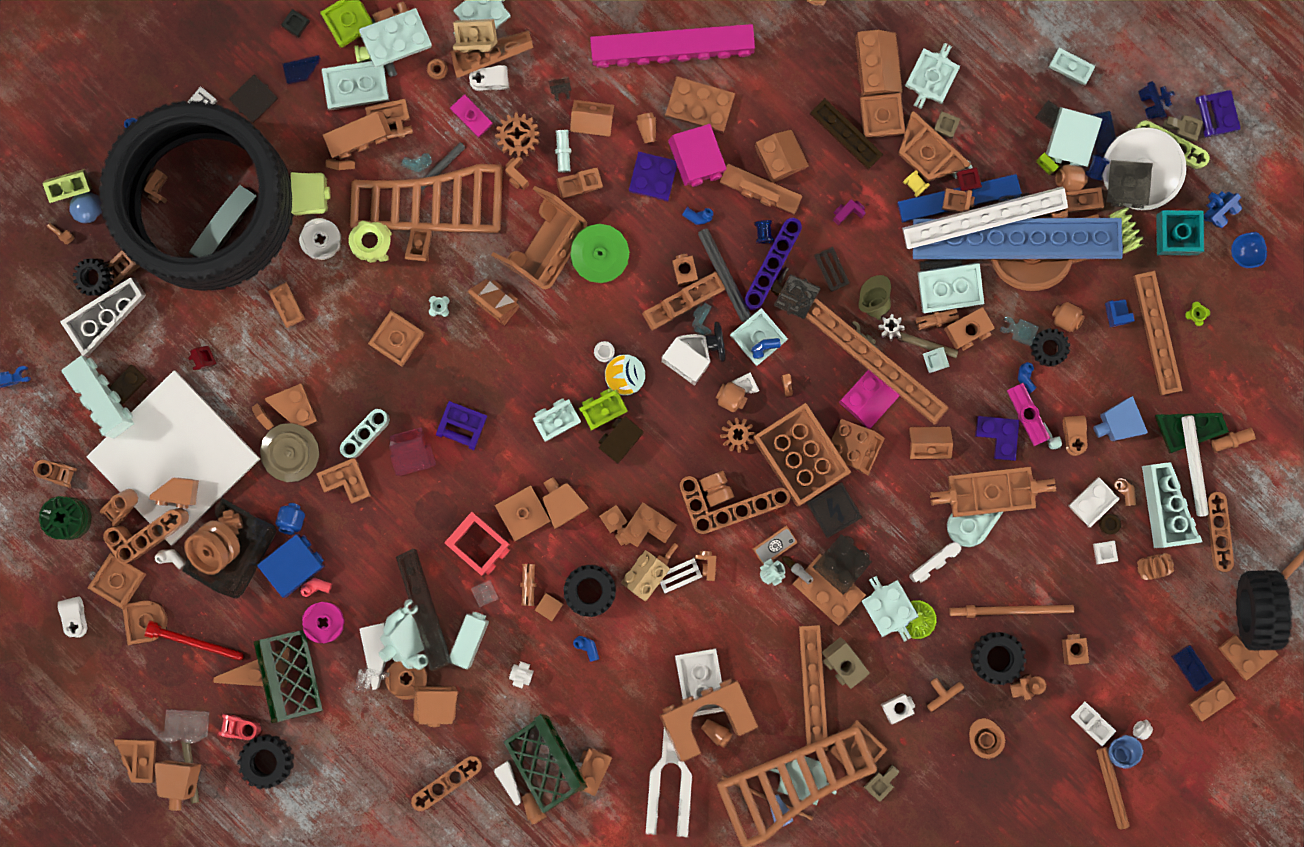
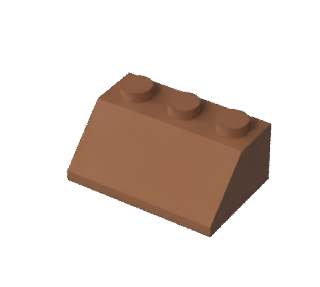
[855,30,903,97]

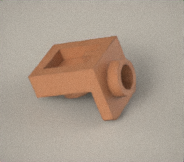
[695,551,716,581]

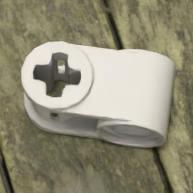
[469,65,509,91]
[58,596,87,638]

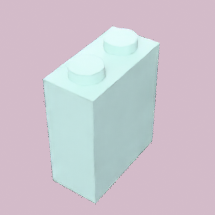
[1046,107,1102,167]
[448,612,489,669]

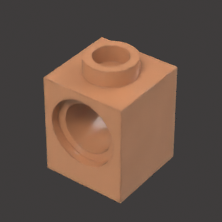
[672,254,698,287]
[1062,634,1089,665]

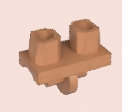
[1010,674,1046,700]

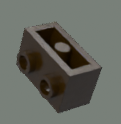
[598,416,644,464]

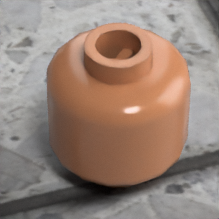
[1055,165,1088,191]
[1052,302,1085,332]
[716,382,748,412]

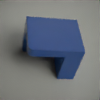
[1105,300,1135,327]

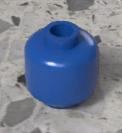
[275,503,305,535]

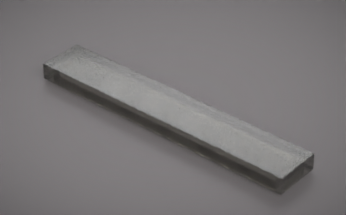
[396,548,452,671]

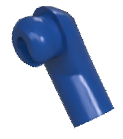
[1018,362,1037,394]

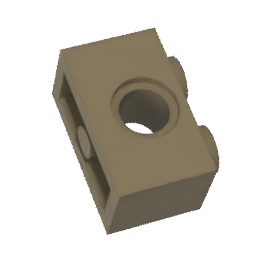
[821,637,870,689]

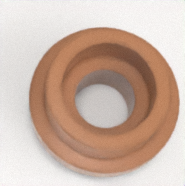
[427,59,448,80]

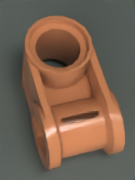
[1063,415,1088,456]
[33,460,77,488]
[100,489,138,527]

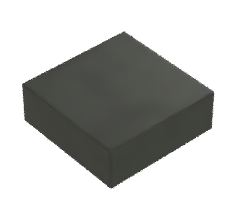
[281,9,310,38]

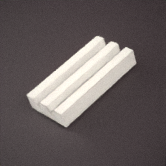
[660,558,702,593]

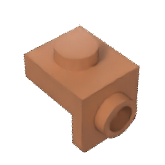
[505,156,529,191]
[143,169,168,204]
[942,188,975,213]

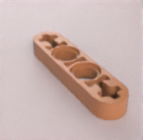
[1207,492,1234,572]
[411,755,482,811]

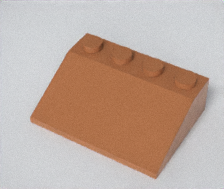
[752,403,851,507]

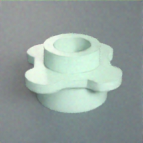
[429,296,450,317]

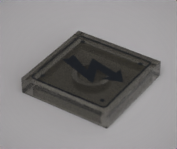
[806,482,863,538]

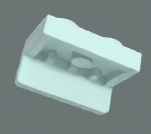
[533,398,581,442]

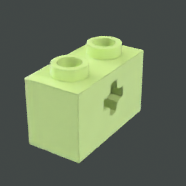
[43,169,92,203]

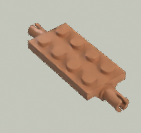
[930,467,1056,517]

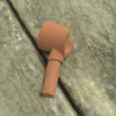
[47,223,75,244]
[657,543,678,566]

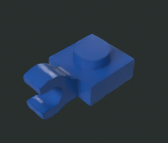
[0,366,31,388]

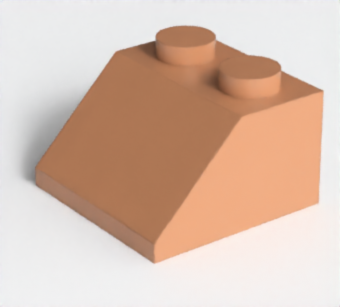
[755,130,809,183]

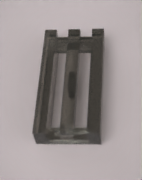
[814,246,850,292]

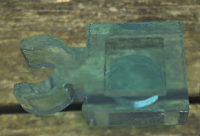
[999,316,1039,346]

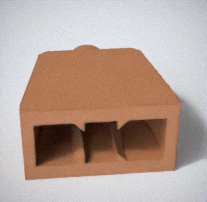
[542,477,589,529]
[155,760,201,810]

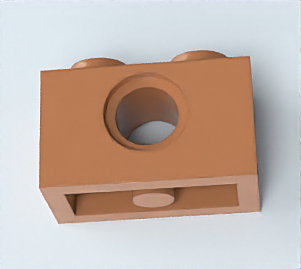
[944,307,995,351]

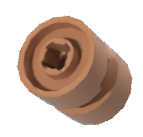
[699,471,734,507]

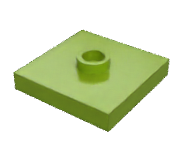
[320,0,374,48]

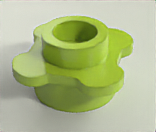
[1185,302,1210,326]

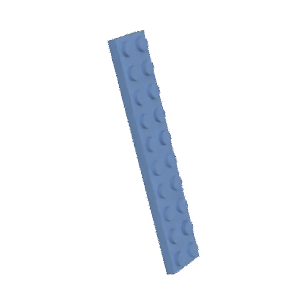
[913,218,1123,259]

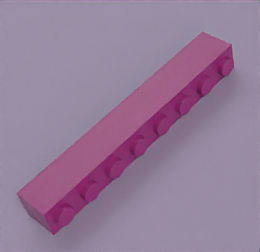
[590,24,755,68]

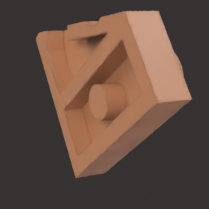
[265,383,318,427]

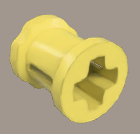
[903,170,930,197]

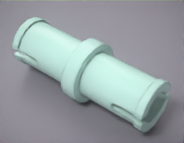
[555,130,571,172]

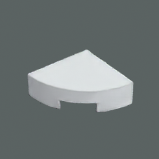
[732,373,759,393]

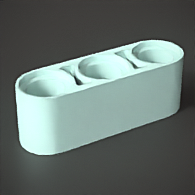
[340,409,390,459]

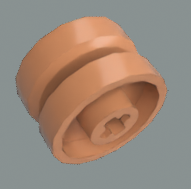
[185,521,240,575]

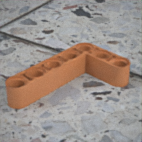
[680,476,790,534]

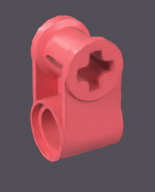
[218,714,261,740]

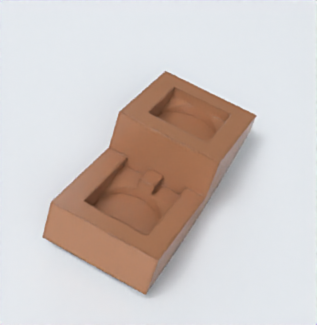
[556,168,603,200]

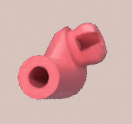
[300,578,332,597]

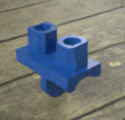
[1204,191,1242,228]

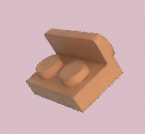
[579,747,612,796]

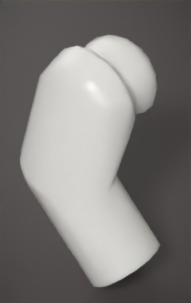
[155,549,187,570]

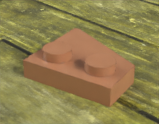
[114,739,156,783]

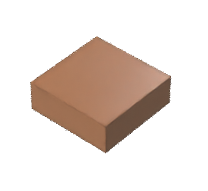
[535,593,563,621]

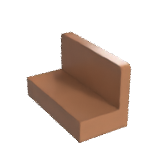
[570,100,614,136]
[909,427,953,459]

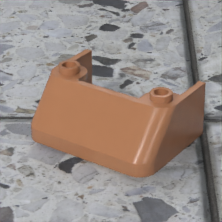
[491,186,587,289]

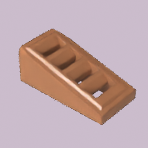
[96,250,140,291]

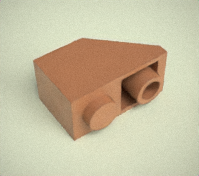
[149,478,199,509]

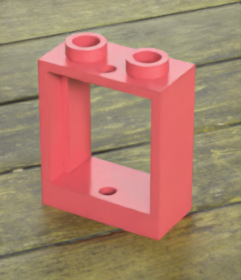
[445,512,510,576]

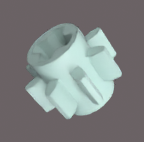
[760,559,786,586]

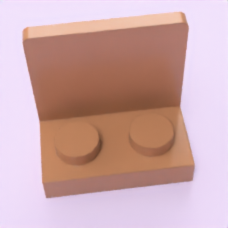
[831,419,885,475]

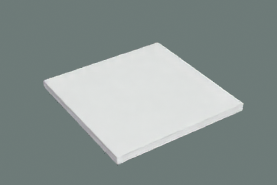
[87,370,260,545]

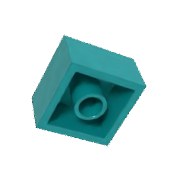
[1156,210,1204,255]

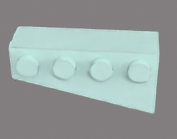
[61,356,134,438]
[1142,462,1203,548]

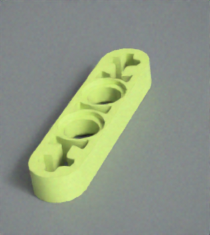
[1135,121,1209,169]

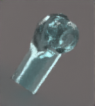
[401,153,432,172]

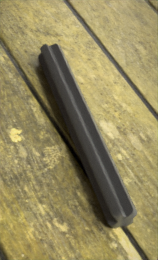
[698,228,751,322]

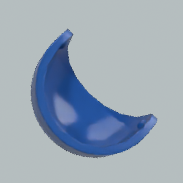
[1231,232,1267,268]

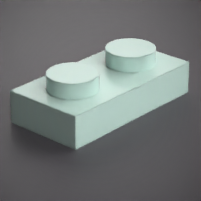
[1049,48,1095,86]

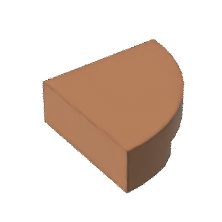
[326,159,355,170]
[781,374,793,397]
[252,403,274,430]

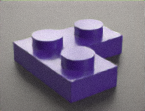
[975,416,1019,461]

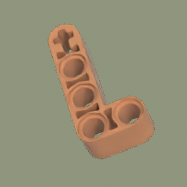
[104,508,189,563]

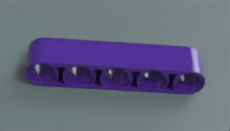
[744,218,802,311]

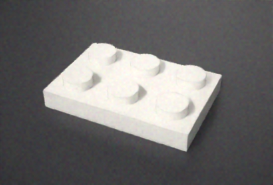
[675,648,724,716]

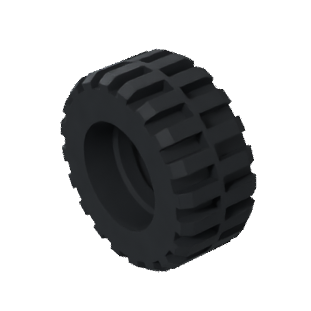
[1236,570,1292,651]

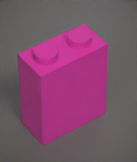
[668,124,727,187]

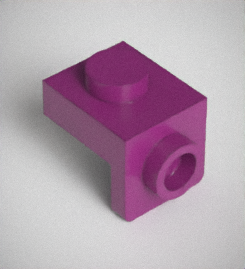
[833,199,866,226]

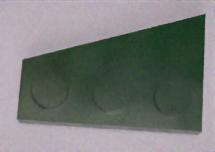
[1155,413,1229,454]

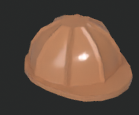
[969,718,1005,759]

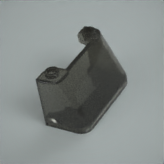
[182,498,277,598]

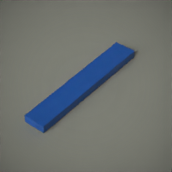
[897,174,1022,222]

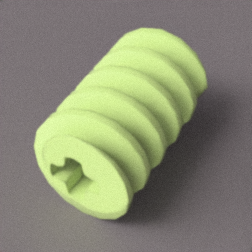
[1108,207,1144,254]

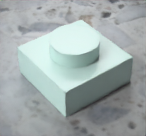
[923,347,950,373]

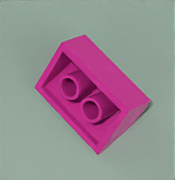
[838,370,900,429]

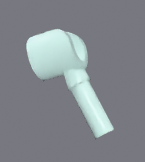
[1043,422,1062,449]

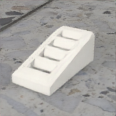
[494,760,521,805]

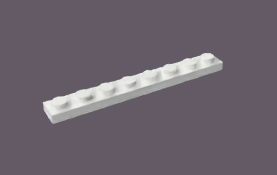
[902,186,1068,249]

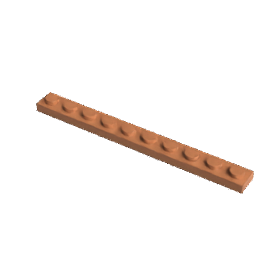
[779,283,949,425]

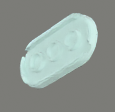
[947,512,1003,547]

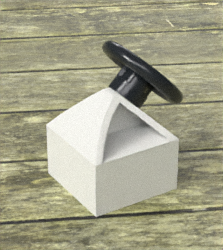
[662,321,725,386]

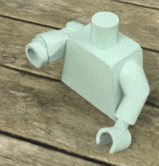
[379,599,431,670]

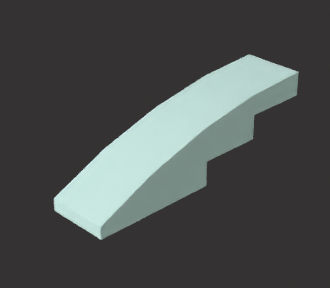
[189,185,256,258]

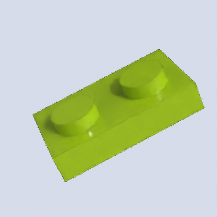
[579,388,628,430]

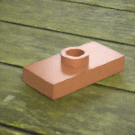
[268,282,305,328]

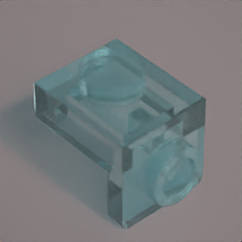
[692,303,712,336]

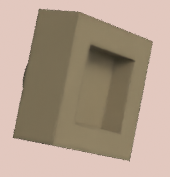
[934,111,960,139]

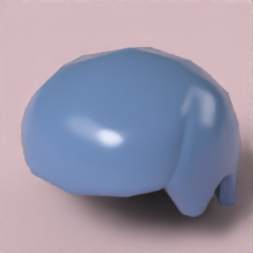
[69,192,102,223]
[1108,735,1143,769]

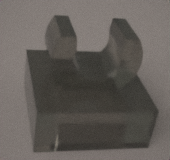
[549,77,571,101]
[1035,100,1060,129]

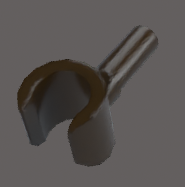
[771,267,789,296]

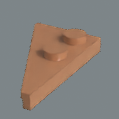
[213,647,290,688]

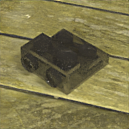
[1107,160,1153,209]
[813,534,872,595]

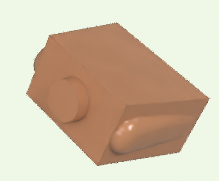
[413,686,458,727]

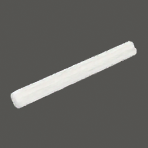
[1182,415,1209,517]

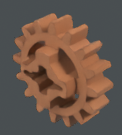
[495,113,540,157]

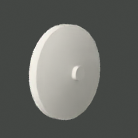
[1102,127,1186,210]

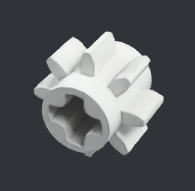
[879,314,905,341]
[509,662,534,688]

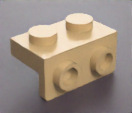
[453,19,498,53]
[621,550,670,601]

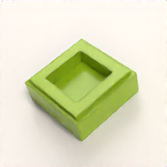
[1036,152,1059,175]

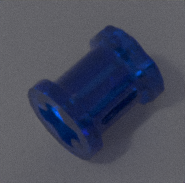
[1085,154,1110,180]
[754,220,774,244]

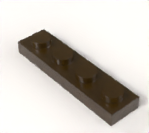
[810,98,883,170]

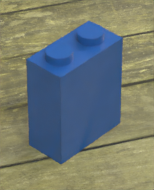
[257,534,325,598]

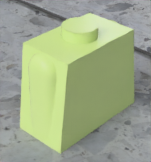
[291,172,331,216]

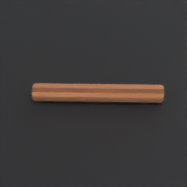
[1096,747,1129,829]

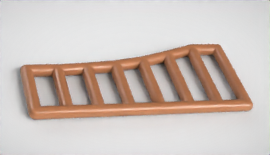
[350,164,503,233]
[717,726,877,847]

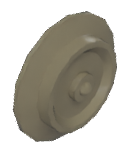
[260,423,319,482]

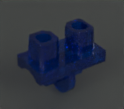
[1138,81,1175,120]

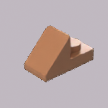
[405,228,432,262]

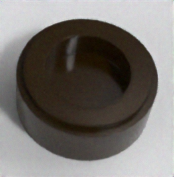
[1099,514,1121,535]

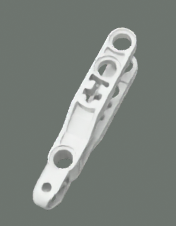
[646,727,692,837]

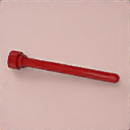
[144,621,244,660]

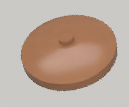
[991,215,1073,291]

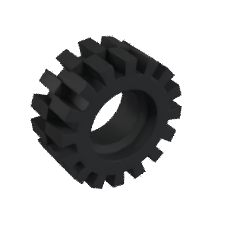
[73,258,114,296]
[1030,328,1070,367]

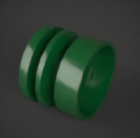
[39,496,92,540]

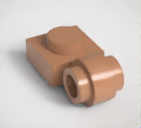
[599,505,630,546]

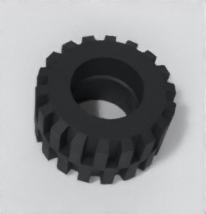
[563,565,616,617]
[970,632,1026,685]
[237,735,294,789]

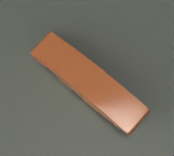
[642,272,726,331]

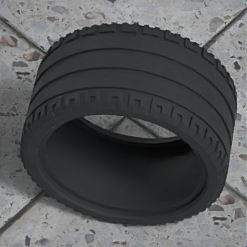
[99,101,293,291]

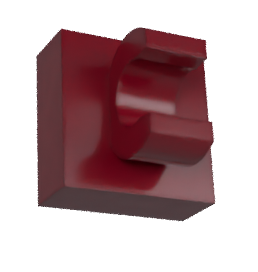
[956,167,982,192]
[188,346,216,370]

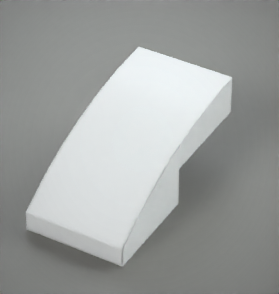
[1071,702,1116,746]

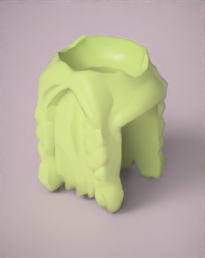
[349,220,392,263]

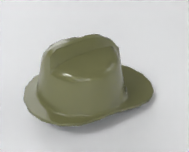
[859,275,891,320]

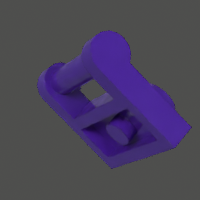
[1195,90,1241,138]
[436,401,488,450]

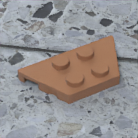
[899,111,971,182]

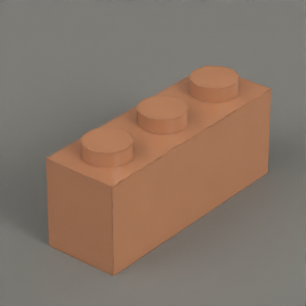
[323,111,392,160]

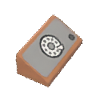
[752,525,798,565]

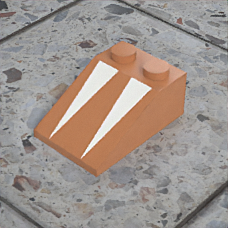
[468,279,520,326]

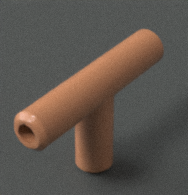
[927,678,964,712]

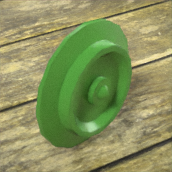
[570,224,630,283]

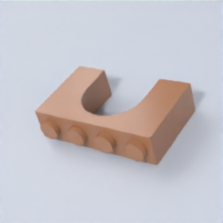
[659,678,758,762]

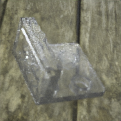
[157,709,209,743]

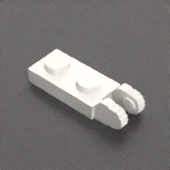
[909,542,961,583]

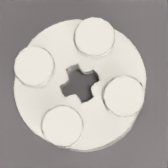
[299,218,341,260]

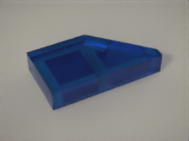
[283,55,321,85]

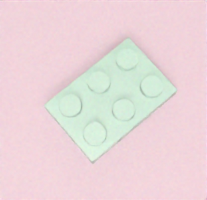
[359,8,432,68]
[322,61,389,110]
[917,263,984,313]

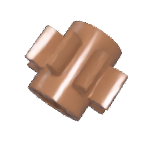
[218,509,243,535]

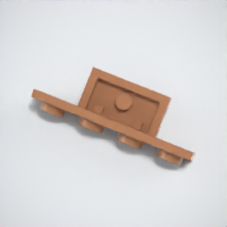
[720,164,802,215]

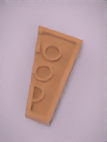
[451,31,533,78]

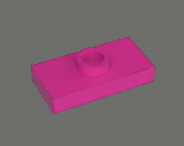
[450,94,493,138]

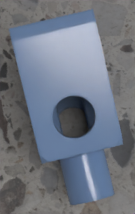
[1093,396,1148,441]

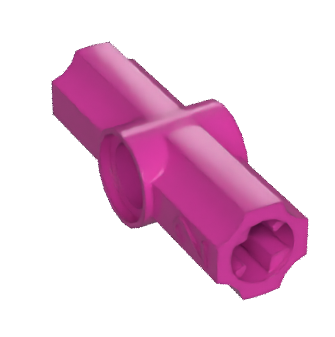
[1007,383,1050,446]

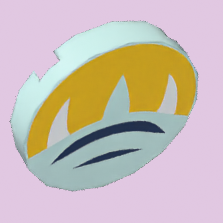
[605,355,645,396]

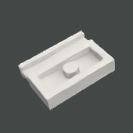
[1068,477,1120,527]

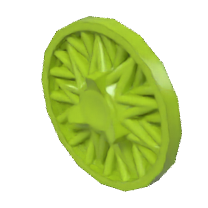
[904,600,937,639]

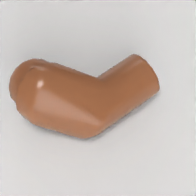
[1114,478,1136,506]

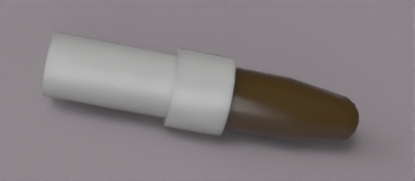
[782,556,813,584]

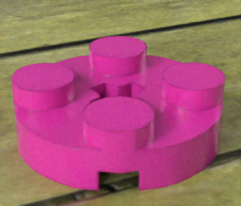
[302,602,345,643]

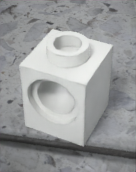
[881,694,915,724]

